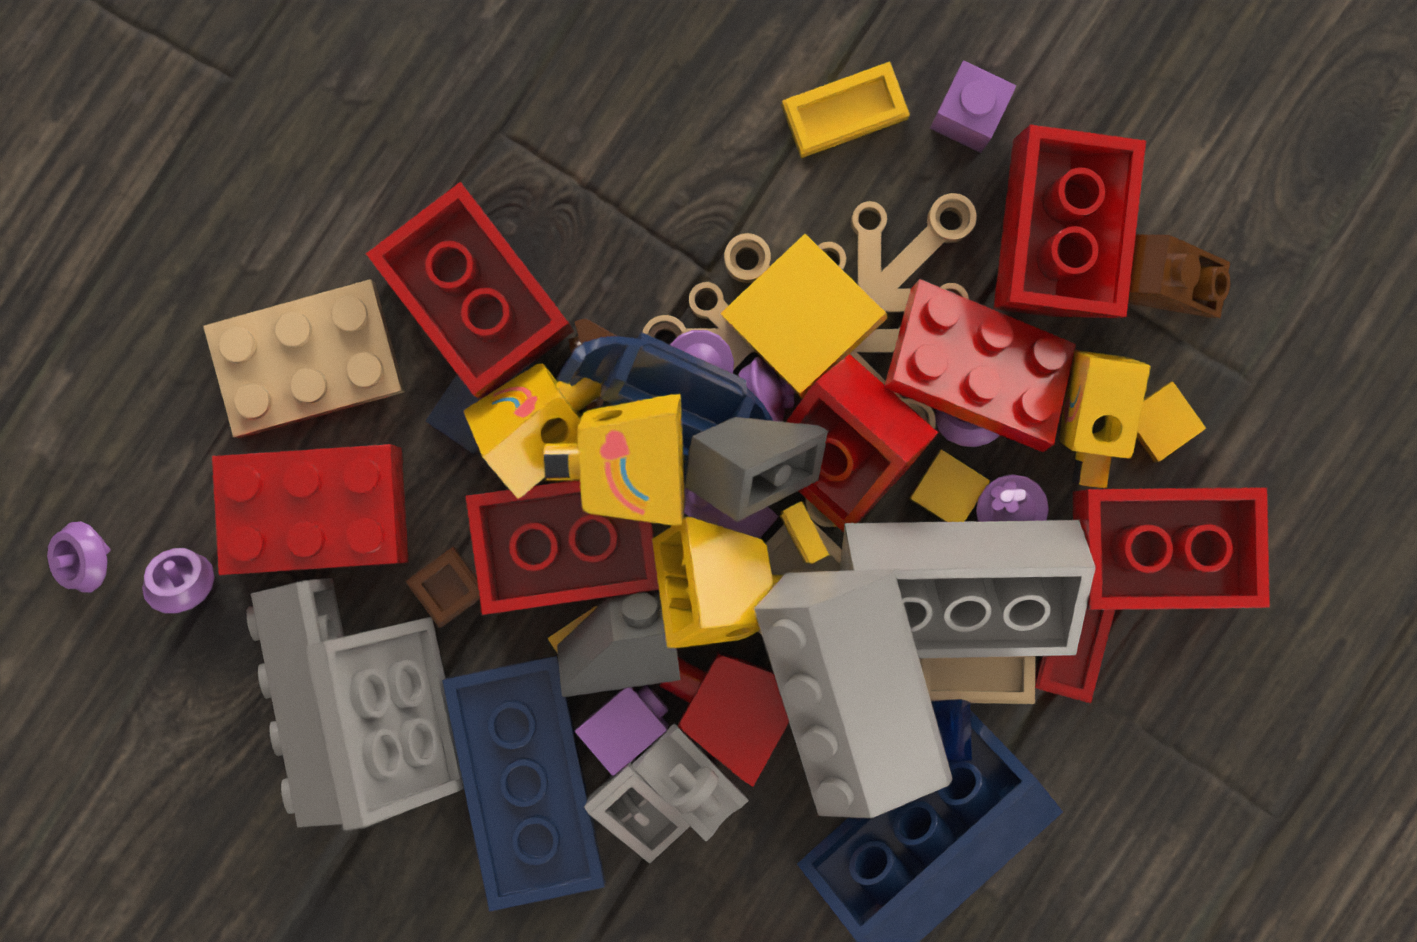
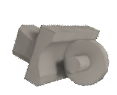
[632,723,749,841]

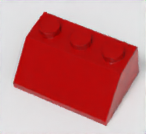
[994,124,1146,318]

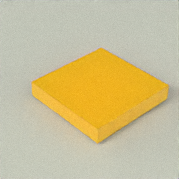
[720,234,887,399]

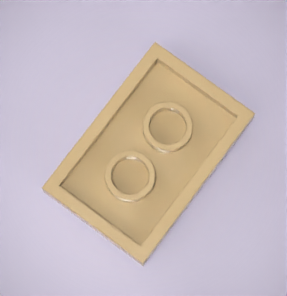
[203,279,405,438]

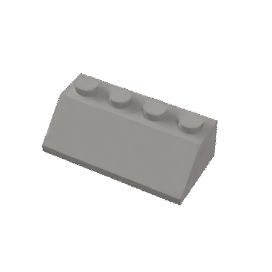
[840,520,1095,658]
[754,569,952,818]
[247,578,344,827]

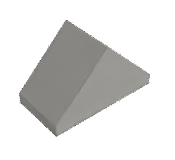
[584,759,690,863]

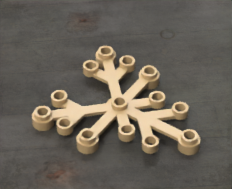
[643,193,976,527]

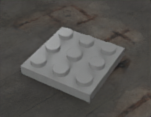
[305,617,464,831]

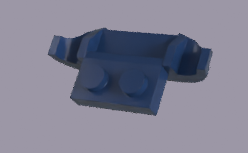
[557,332,773,488]

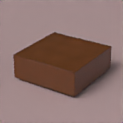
[405,547,480,628]

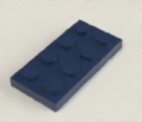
[442,655,606,912]

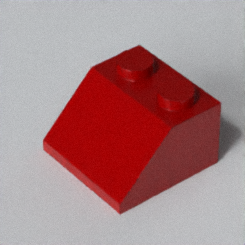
[786,354,938,532]

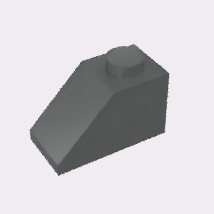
[685,417,828,522]
[557,590,681,697]

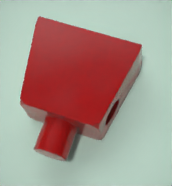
[659,651,789,786]

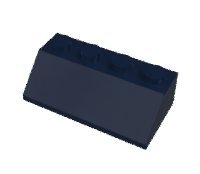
[797,709,1063,942]

